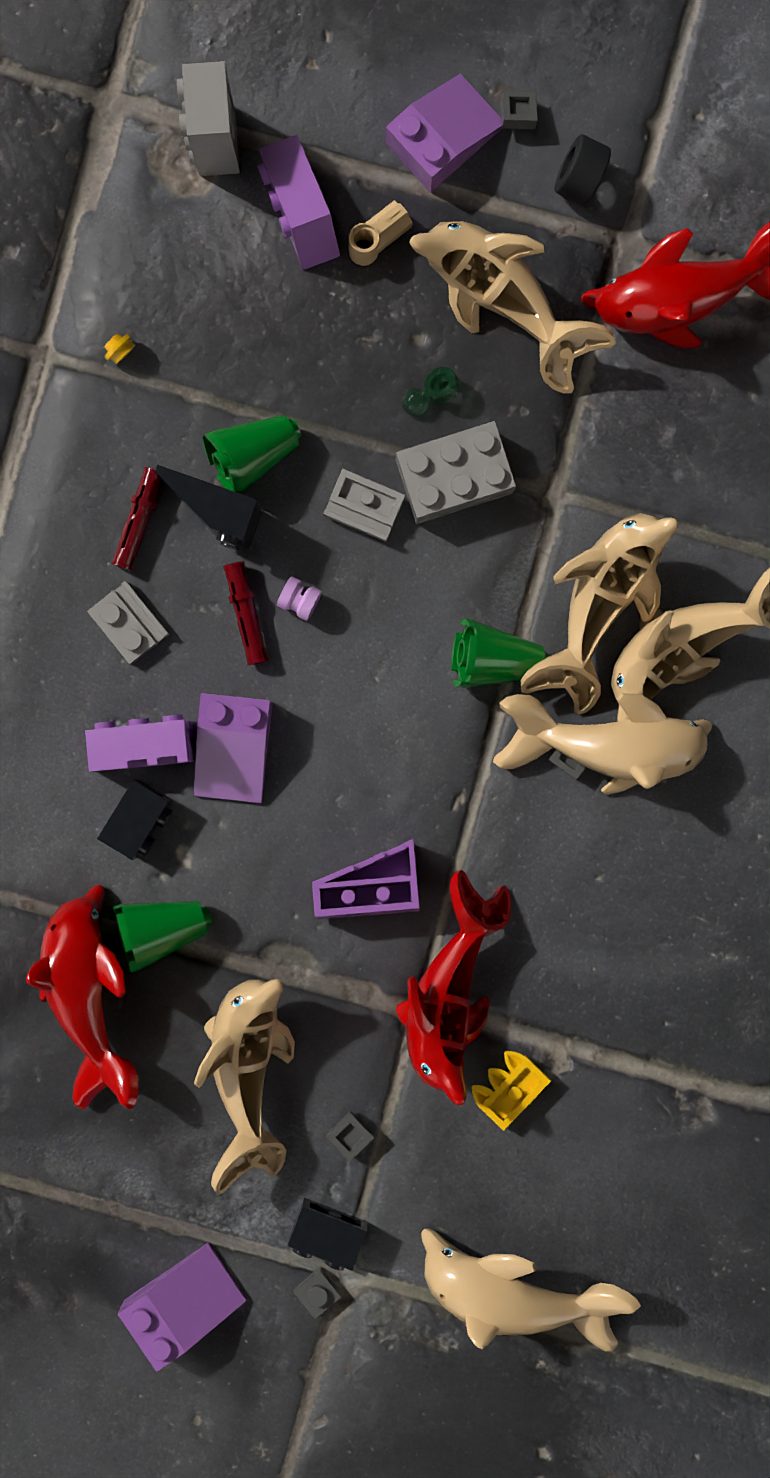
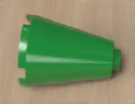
[202,415,301,494]
[451,619,549,688]
[113,901,212,972]

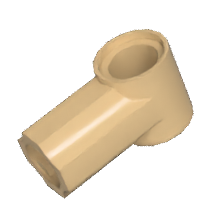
[348,200,413,266]

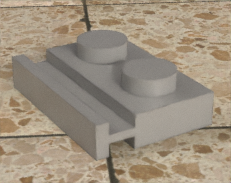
[323,468,405,542]
[87,581,170,665]

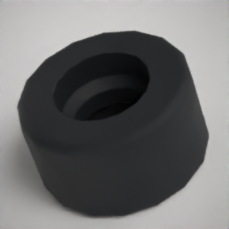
[554,134,611,206]

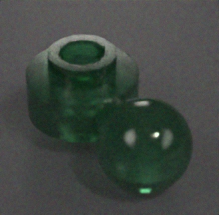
[402,367,461,416]

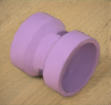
[276,576,322,621]

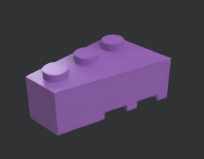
[257,135,340,270]
[85,715,196,772]
[312,839,419,920]

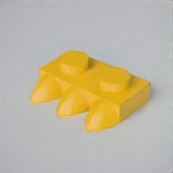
[472,1051,551,1131]

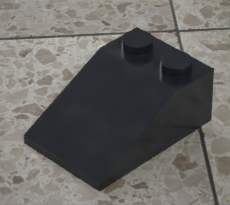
[155,465,263,551]

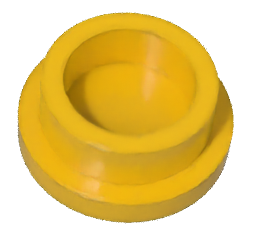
[104,333,135,365]

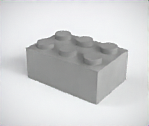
[177,61,240,176]
[396,421,516,524]

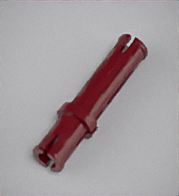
[111,467,162,571]
[223,561,269,666]

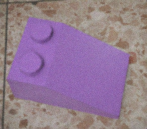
[386,73,502,193]
[194,693,273,803]
[118,1242,247,1372]

